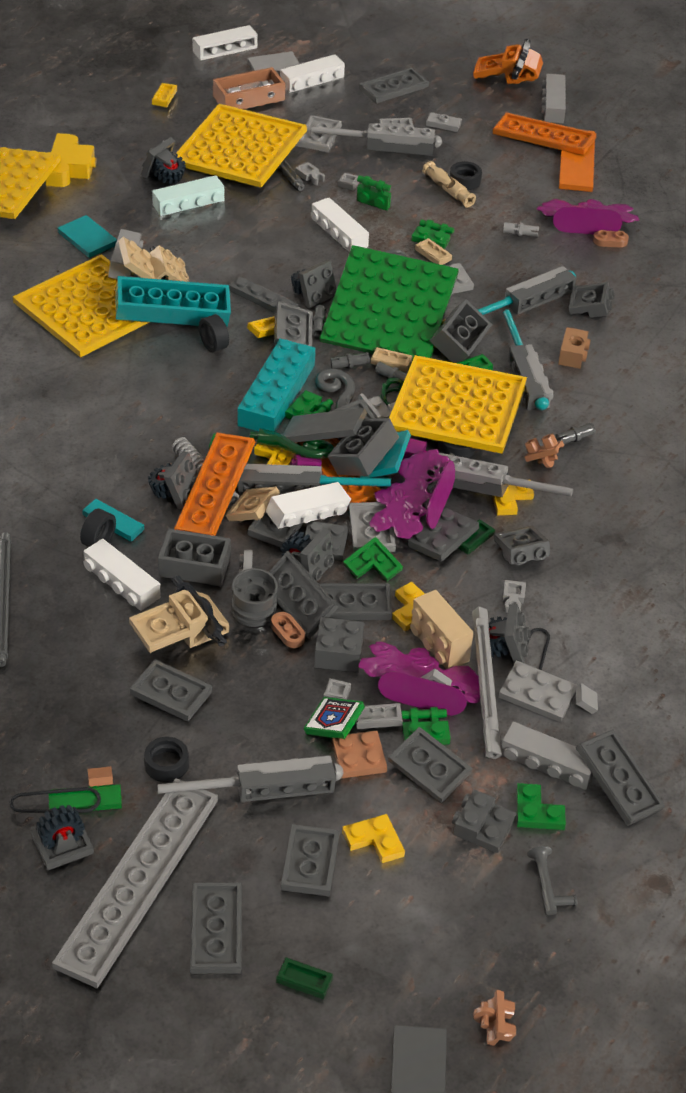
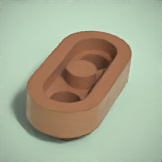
[593,230,629,247]
[271,612,305,648]

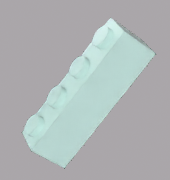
[152,175,224,216]

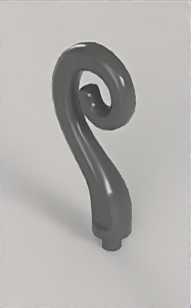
[316,369,355,409]

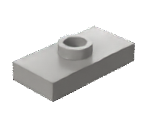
[426,113,462,132]
[379,118,414,127]
[356,703,402,729]

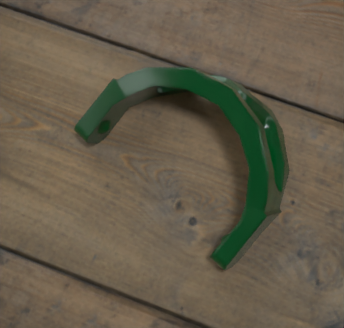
[380,378,404,407]

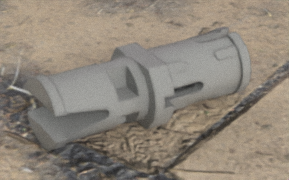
[503,222,539,237]

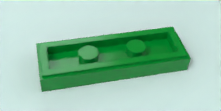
[49,784,122,811]

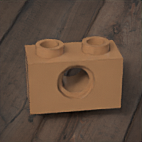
[558,327,591,369]

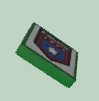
[304,697,365,739]

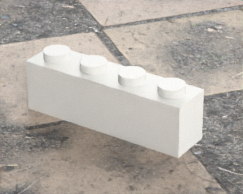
[193,25,257,61]
[280,54,345,93]
[311,197,369,252]
[266,482,351,529]
[83,539,161,611]

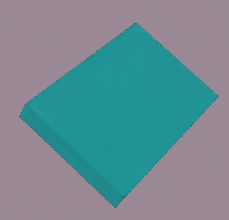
[57,215,117,258]
[360,430,411,478]

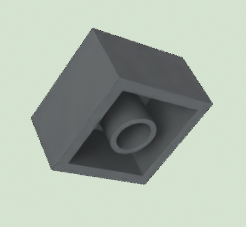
[314,617,364,673]

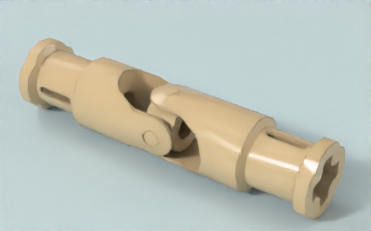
[422,161,476,208]

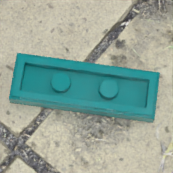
[82,499,144,542]

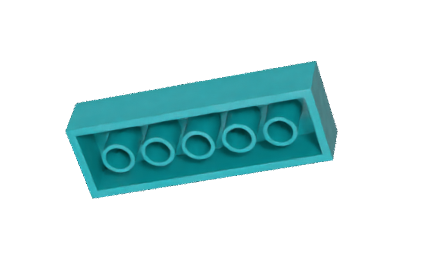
[115,276,231,328]
[237,338,316,432]

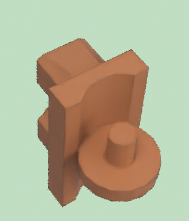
[525,433,564,468]
[473,990,516,1046]

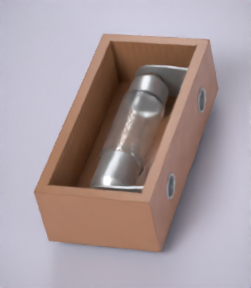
[213,67,285,109]

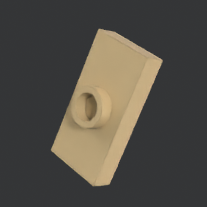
[415,238,452,265]
[371,347,413,372]

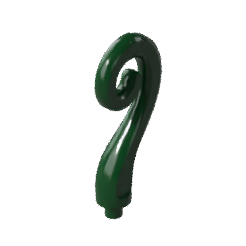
[250,428,335,459]

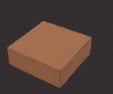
[88,767,113,787]

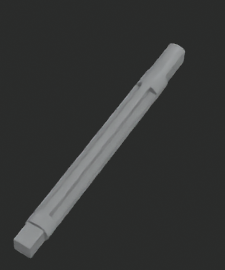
[472,606,501,759]

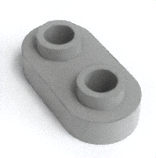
[239,550,253,573]

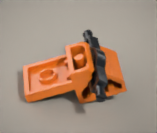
[473,39,543,84]

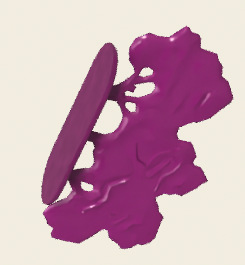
[536,199,639,235]
[369,449,455,539]
[358,641,481,716]

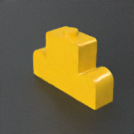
[46,133,96,187]

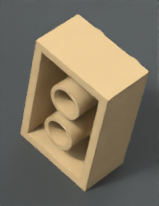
[410,589,474,669]

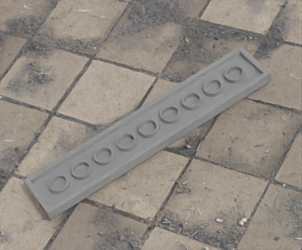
[52,778,218,989]

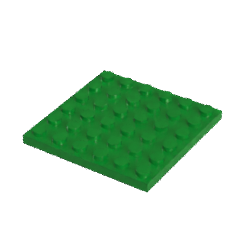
[320,245,459,363]

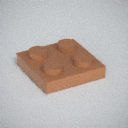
[332,731,387,779]

